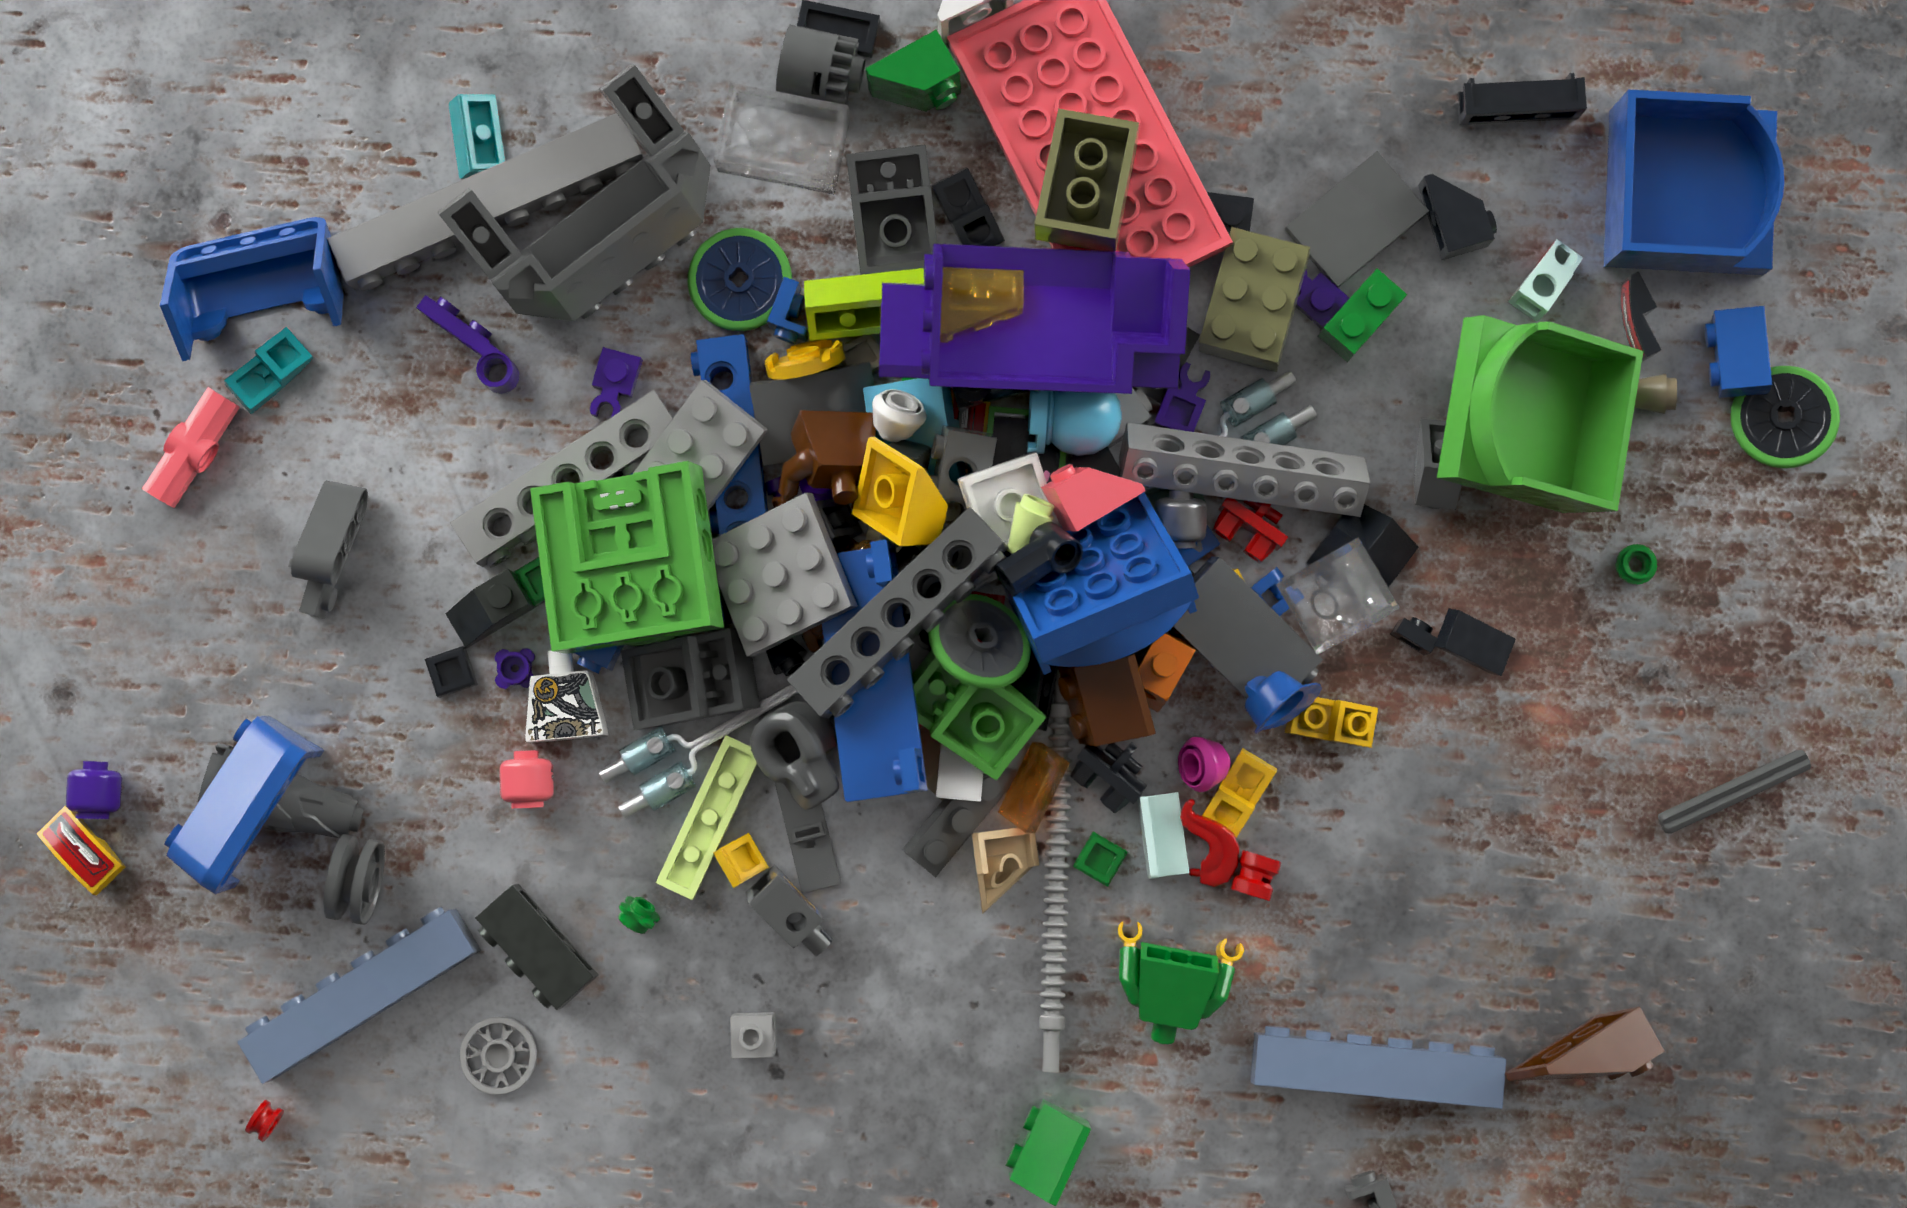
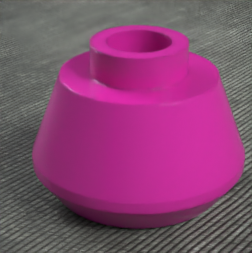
[1178,736,1231,792]

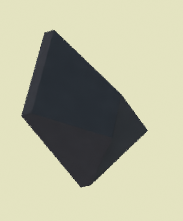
[1305,504,1419,612]

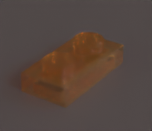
[998,742,1070,833]

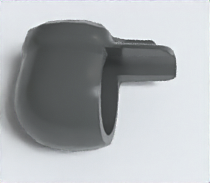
[751,701,839,810]

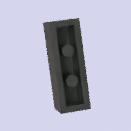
[475,884,599,1010]

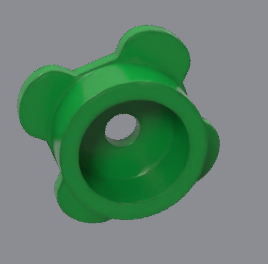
[618,896,660,934]

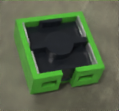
[987,406,1066,483]

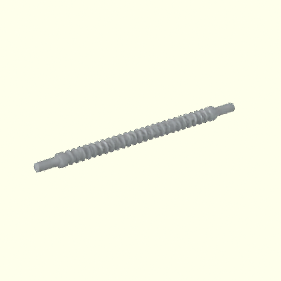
[1039,669,1073,1072]

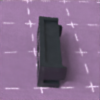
[1457,73,1587,125]

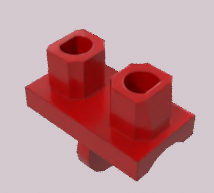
[1212,498,1288,564]

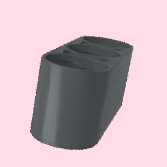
[291,480,368,586]

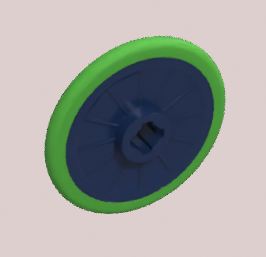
[687,228,792,331]

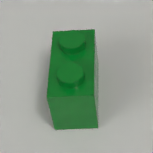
[1318,268,1408,363]

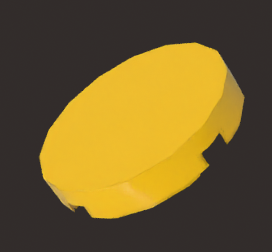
[765,339,845,380]

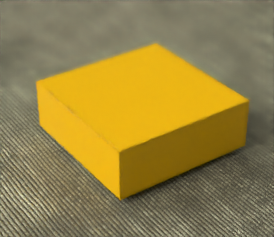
[713,833,769,888]

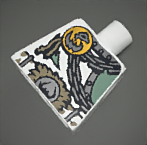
[525,650,609,743]

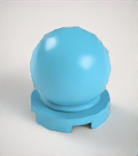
[1027,390,1122,456]

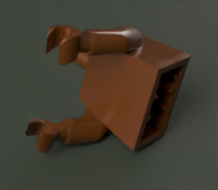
[772,410,876,521]

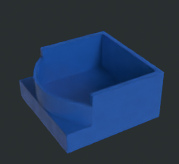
[1604,89,1784,276]
[1002,492,1199,675]

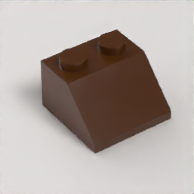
[1058,654,1156,746]

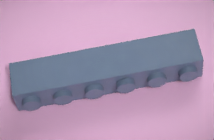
[237,907,481,1084]
[1250,1026,1506,1109]

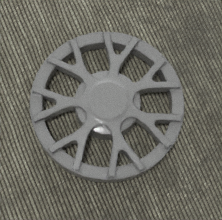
[459,1017,537,1094]

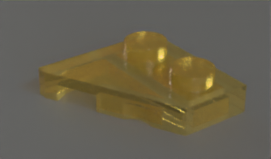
[940,267,1024,342]

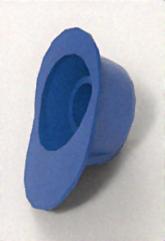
[1244,671,1322,734]

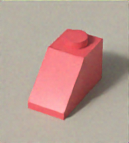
[1041,464,1146,532]

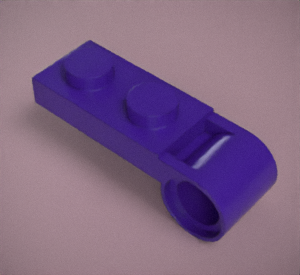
[416,295,519,394]

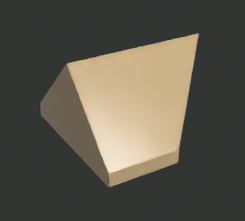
[972,825,1040,914]

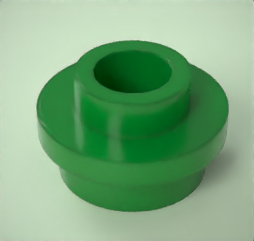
[1615,544,1657,585]

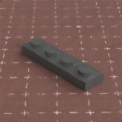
[902,742,1039,878]

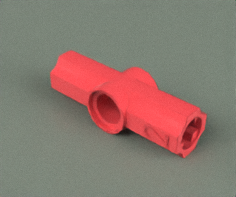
[142,387,240,508]

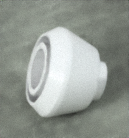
[872,389,927,442]

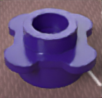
[495,648,535,689]

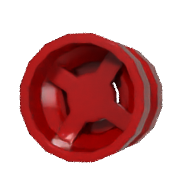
[1231,850,1282,901]

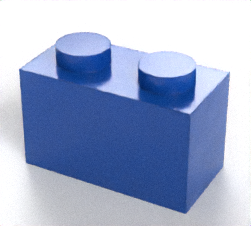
[1705,306,1772,398]

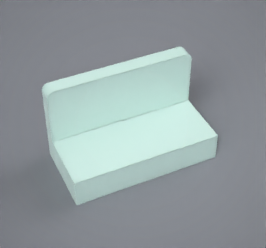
[1137,792,1189,879]

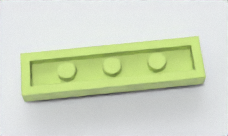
[656,735,757,900]

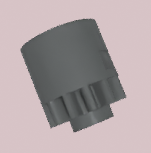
[776,24,866,107]

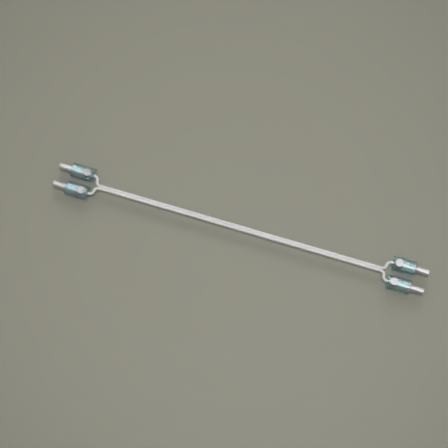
[598,371,1317,818]

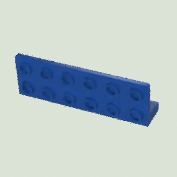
[822,539,928,802]

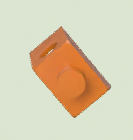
[1138,631,1196,712]

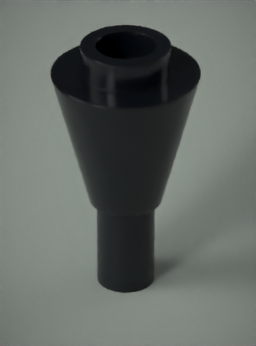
[766,638,807,676]

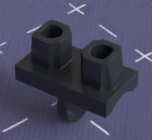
[1070,742,1147,813]

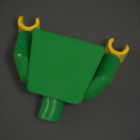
[1118,922,1244,1045]

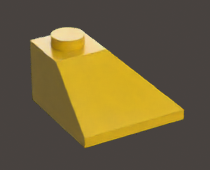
[852,437,948,546]

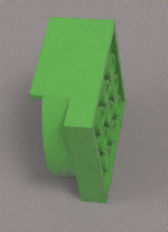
[1437,315,1644,513]

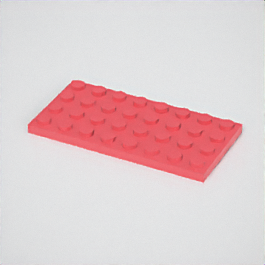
[947,0,1233,267]

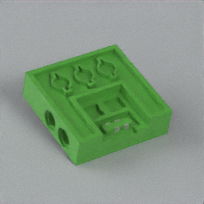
[530,461,724,654]

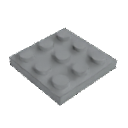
[712,493,858,657]

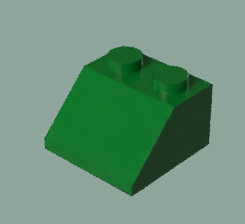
[865,29,961,112]
[1005,1099,1091,1206]

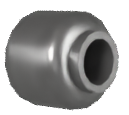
[1154,490,1207,548]

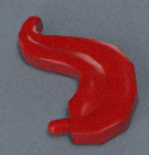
[1180,798,1240,887]

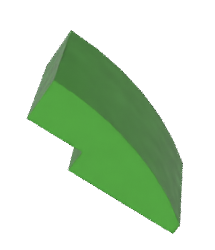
[912,649,1046,780]

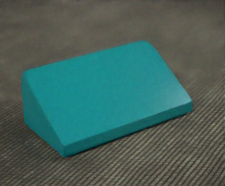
[449,94,505,179]

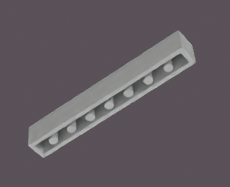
[327,113,644,291]

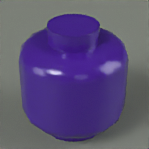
[65,761,122,819]

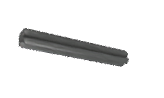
[1658,750,1811,833]

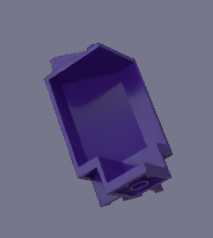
[879,244,1190,394]

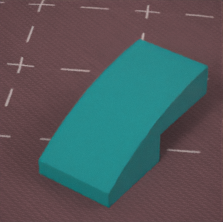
[224,327,313,414]

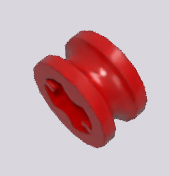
[245,1099,284,1142]

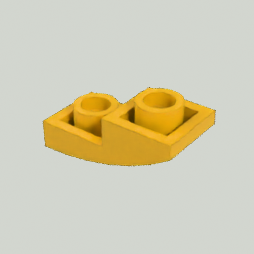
[1285,697,1378,748]

